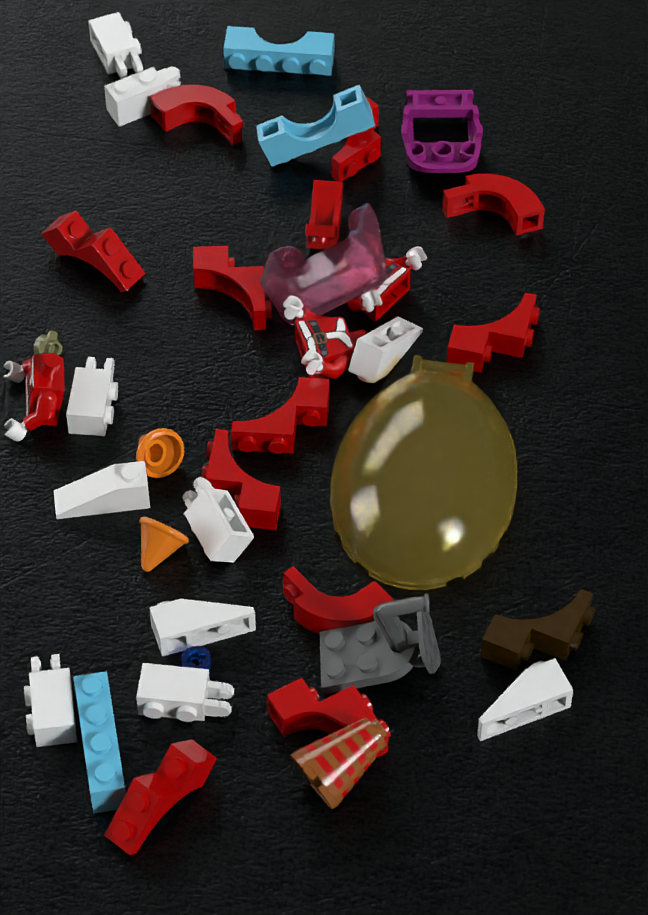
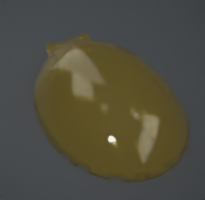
[330,355,517,590]

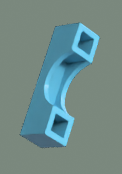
[223,26,334,75]
[256,85,375,166]
[74,671,126,813]

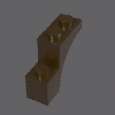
[480,589,595,671]

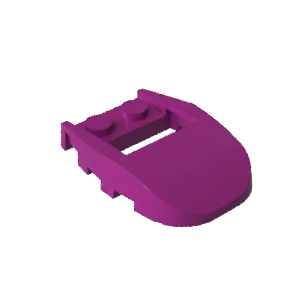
[401,90,483,173]

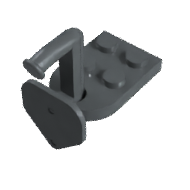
[320,594,441,694]

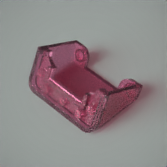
[260,203,387,325]

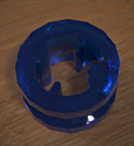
[181,645,212,673]

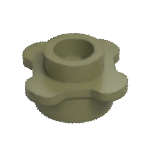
[34,331,62,356]

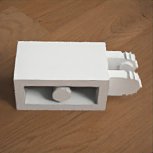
[89,12,143,79]
[104,66,180,126]
[66,357,118,436]
[183,476,254,563]
[24,654,77,747]
[136,663,234,722]

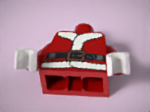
[337,246,427,322]
[283,295,366,379]
[4,353,65,441]

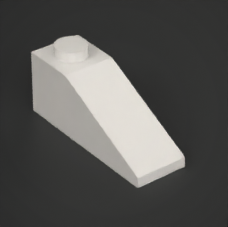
[348,317,423,383]
[54,461,150,519]
[149,599,256,657]
[477,659,573,741]

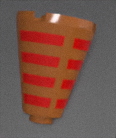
[290,718,388,810]

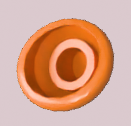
[136,428,184,478]
[139,517,189,572]

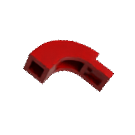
[150,85,244,146]
[442,174,545,236]
[305,180,344,250]
[283,566,395,634]

